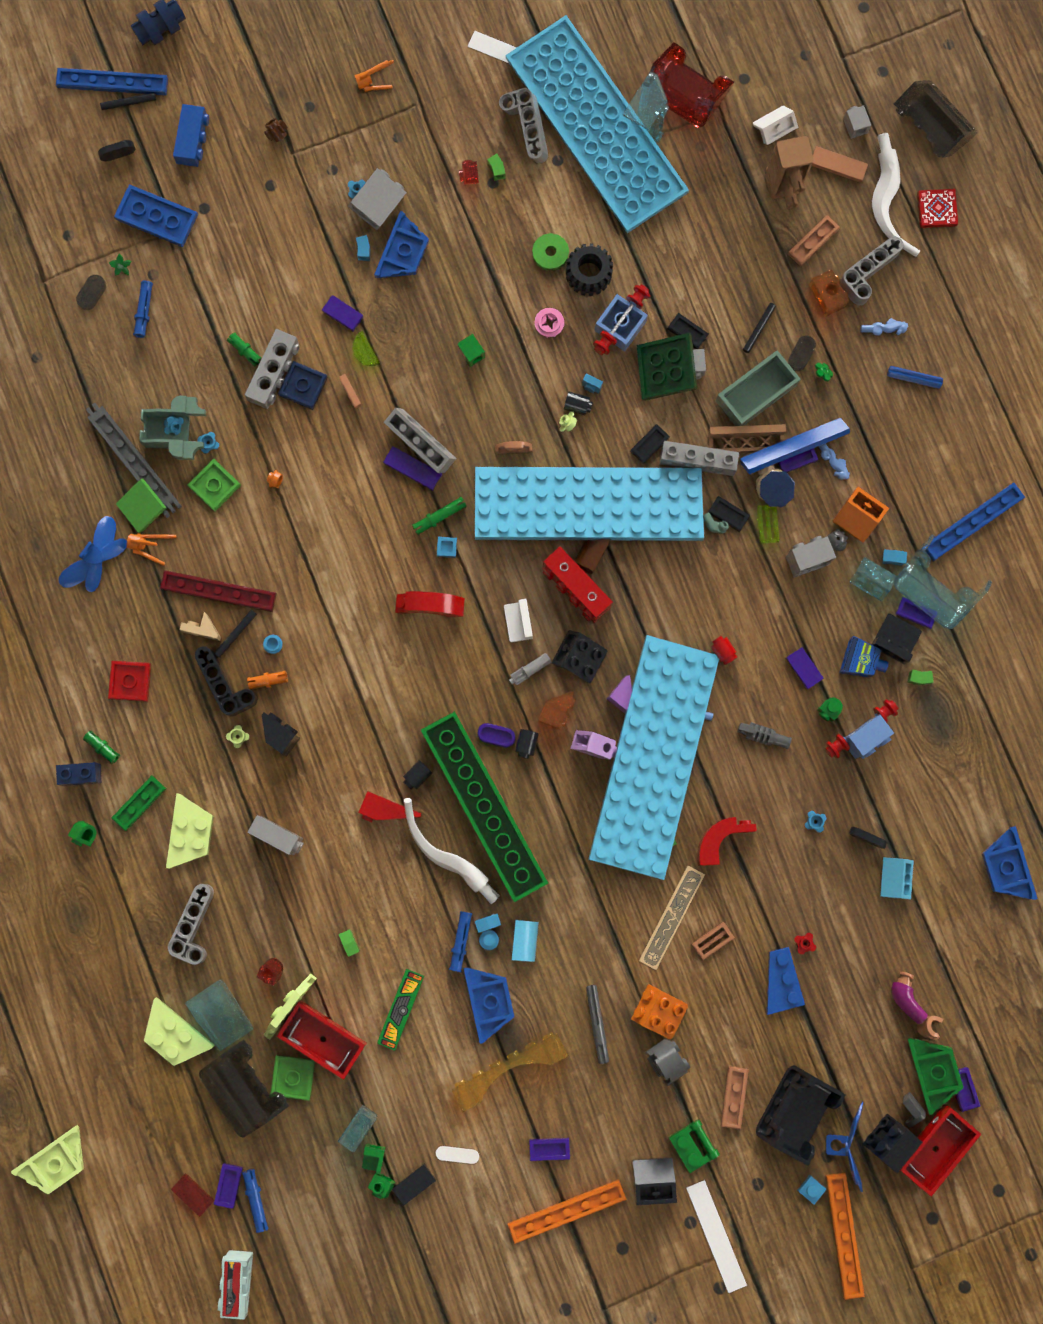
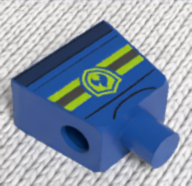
[839,636,889,677]

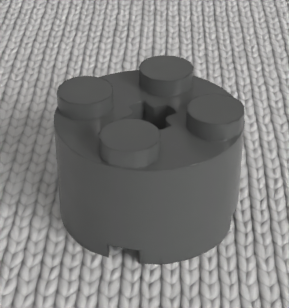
[645,1039,690,1086]

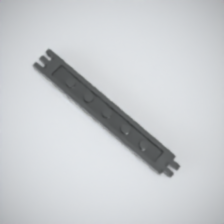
[86,403,182,518]

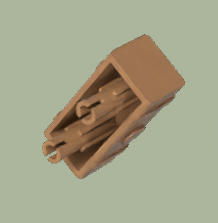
[765,136,814,209]

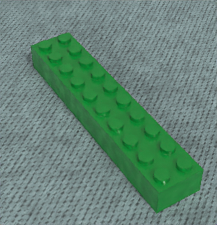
[421,711,548,902]

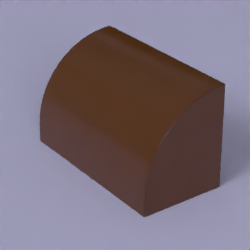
[574,539,611,574]

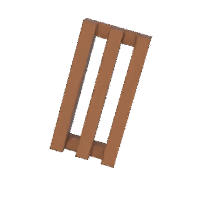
[691,922,735,960]

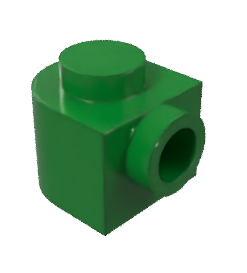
[817,697,843,722]
[68,821,97,847]
[368,1173,395,1199]

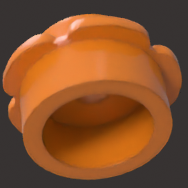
[267,470,283,488]

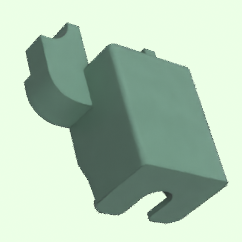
[139,396,206,460]

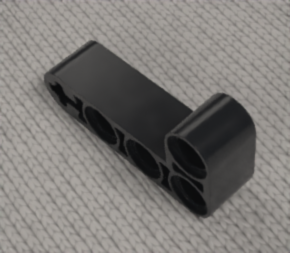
[195,646,258,717]

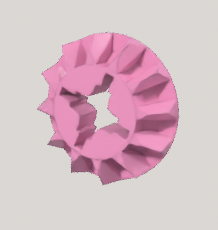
[535,308,564,338]

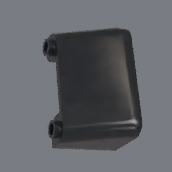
[756,1065,846,1166]

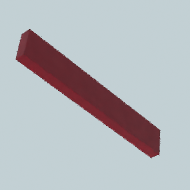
[160,570,277,612]

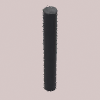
[100,93,156,110]
[743,303,776,353]
[214,609,257,658]

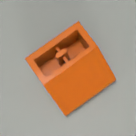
[832,487,889,543]

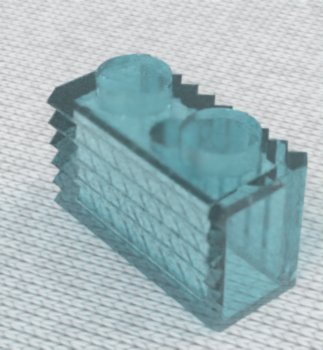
[338,1105,378,1152]

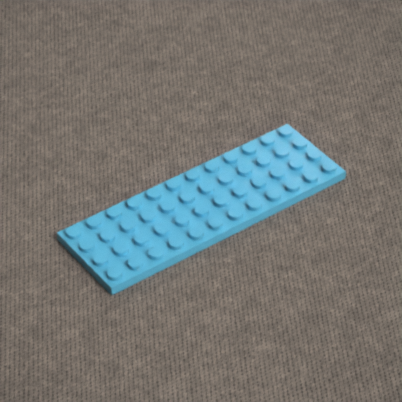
[505,15,689,233]
[475,467,704,541]
[588,635,719,880]

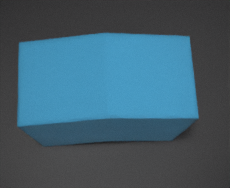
[356,235,371,261]
[882,549,907,566]
[475,914,501,933]

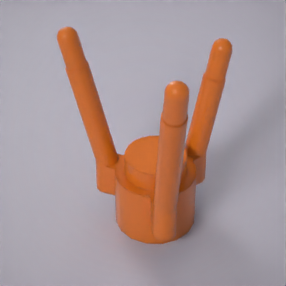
[355,60,394,92]
[127,533,177,566]

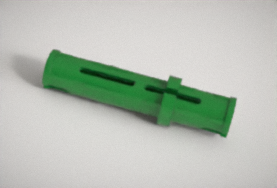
[412,496,467,535]

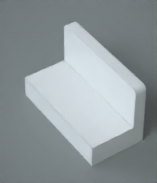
[753,106,798,145]
[504,599,533,642]

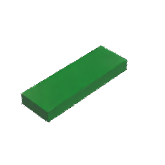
[111,775,167,831]

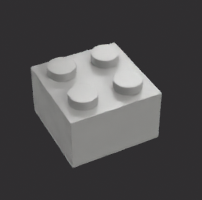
[786,536,836,578]

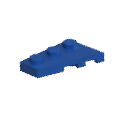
[766,947,805,1015]

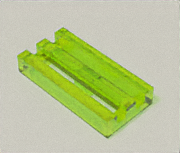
[757,505,780,544]

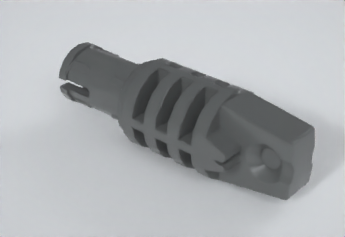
[737,722,792,749]

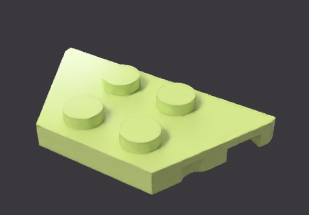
[166,793,214,869]
[264,974,317,1040]
[144,997,215,1066]
[11,1125,84,1194]

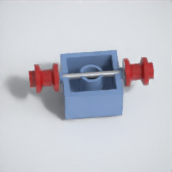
[593,284,650,355]
[825,699,898,759]

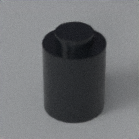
[564,391,593,416]
[515,729,539,759]
[403,760,433,790]

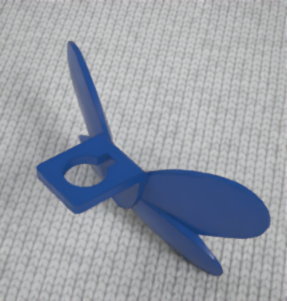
[59,516,127,592]
[826,1101,863,1192]

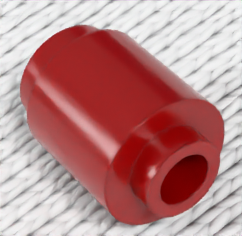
[711,636,738,665]

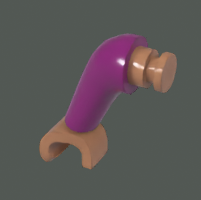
[891,972,943,1040]

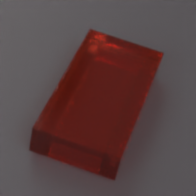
[171,1173,215,1217]

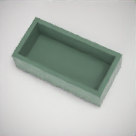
[715,350,801,426]

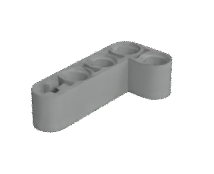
[499,88,548,163]
[840,236,903,306]
[168,884,214,965]

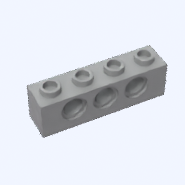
[245,329,300,409]
[384,408,457,473]
[659,441,739,476]

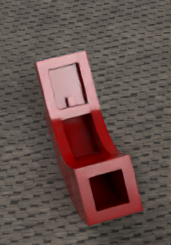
[395,591,465,617]
[697,817,757,866]

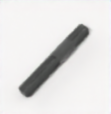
[586,985,609,1064]

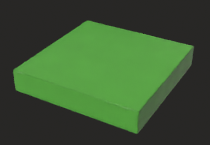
[187,459,241,512]
[116,479,166,533]
[270,1055,315,1101]

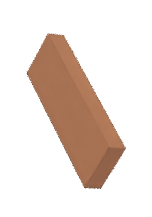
[812,146,868,183]
[788,215,840,267]
[720,1066,749,1130]

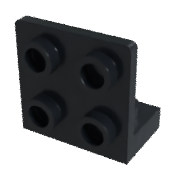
[871,614,922,665]
[552,630,608,683]

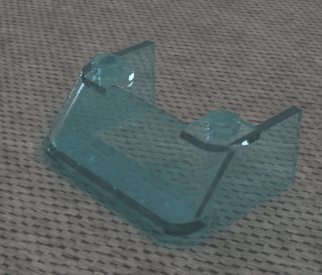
[623,71,669,143]
[894,534,992,629]

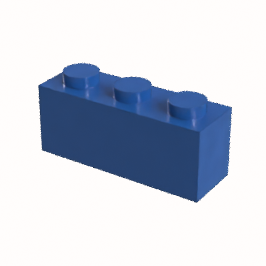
[173,104,209,167]

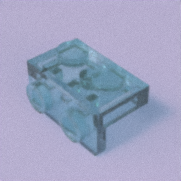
[850,557,897,601]

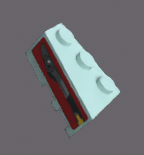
[218,1250,253,1320]

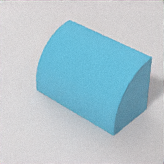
[881,857,914,899]
[512,920,539,962]

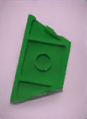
[908,1038,964,1115]

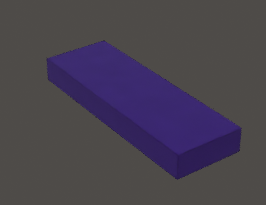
[383,446,442,491]

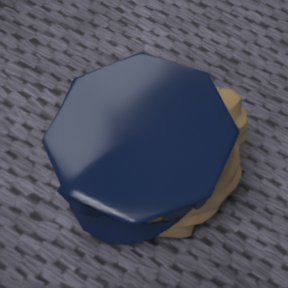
[756,465,795,508]

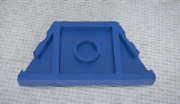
[374,211,429,278]
[982,826,1038,900]
[464,967,515,1044]

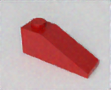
[358,791,422,823]

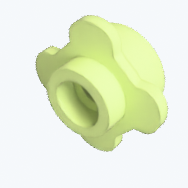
[559,411,577,432]
[226,725,249,748]

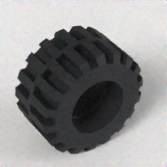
[566,243,613,296]

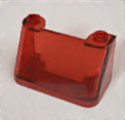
[644,42,734,127]

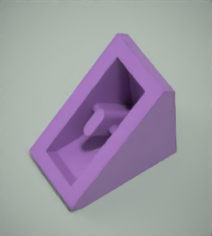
[607,675,632,714]

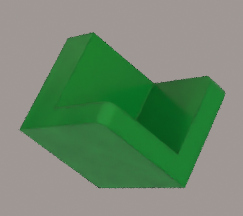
[458,334,485,367]
[362,1144,386,1174]

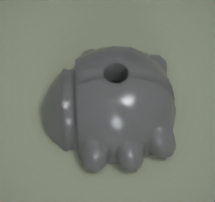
[828,529,848,551]

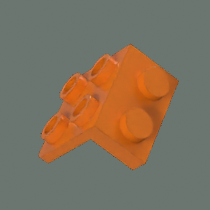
[631,984,688,1039]

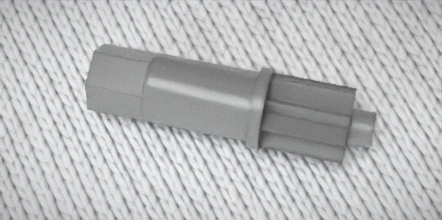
[509,653,552,685]

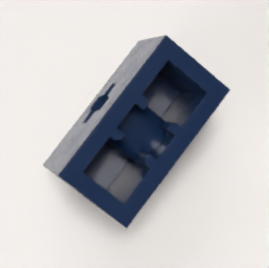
[56,762,102,786]

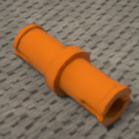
[247,671,288,690]

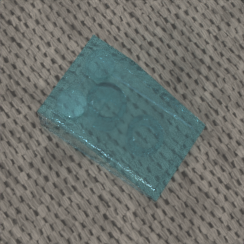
[185,979,254,1051]

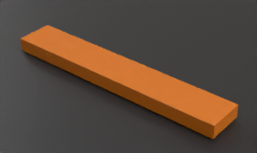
[825,1173,865,1300]
[508,1180,626,1244]

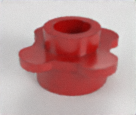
[794,933,816,955]

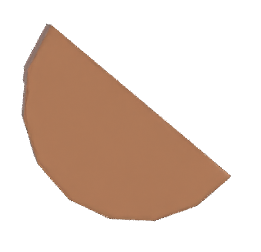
[339,374,362,408]
[495,441,533,454]

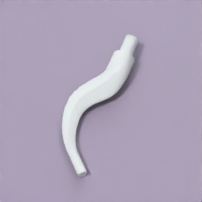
[872,133,920,257]
[404,798,500,904]

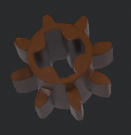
[264,118,288,142]

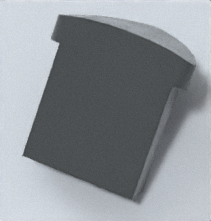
[903,1092,926,1128]

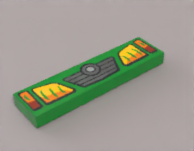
[377,969,424,1051]

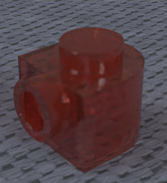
[459,160,479,185]
[257,958,283,986]

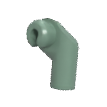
[703,512,729,534]

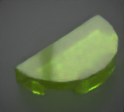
[352,331,380,366]

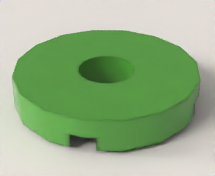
[532,233,569,270]

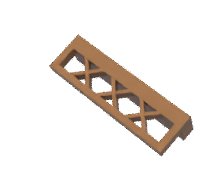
[708,424,786,453]

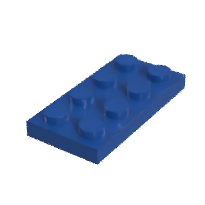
[114,184,198,247]

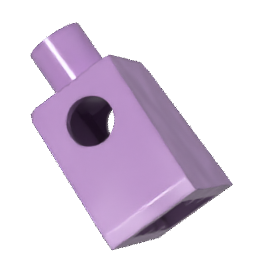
[570,730,617,759]

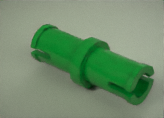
[227,332,262,367]
[83,731,120,764]

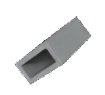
[348,168,407,230]
[247,815,304,855]

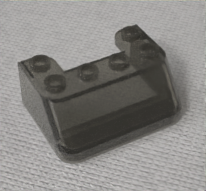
[894,80,978,158]
[199,1039,289,1138]

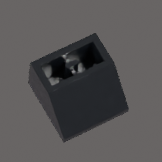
[262,712,300,757]
[863,1114,923,1173]
[632,1157,677,1205]

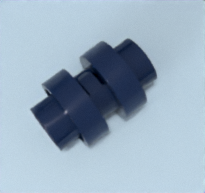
[130,0,186,46]

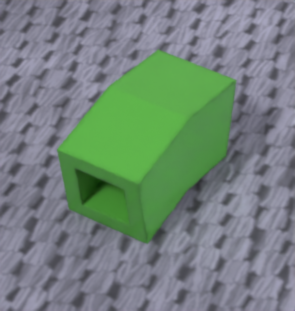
[487,154,506,181]
[907,669,934,685]
[339,929,360,957]

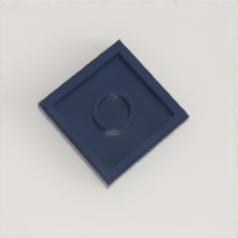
[278,361,328,410]

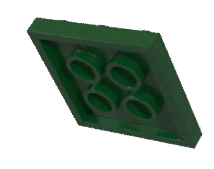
[636,333,697,401]

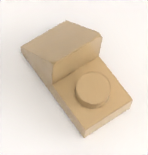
[180,612,221,641]

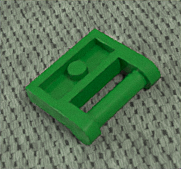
[668,1119,720,1173]

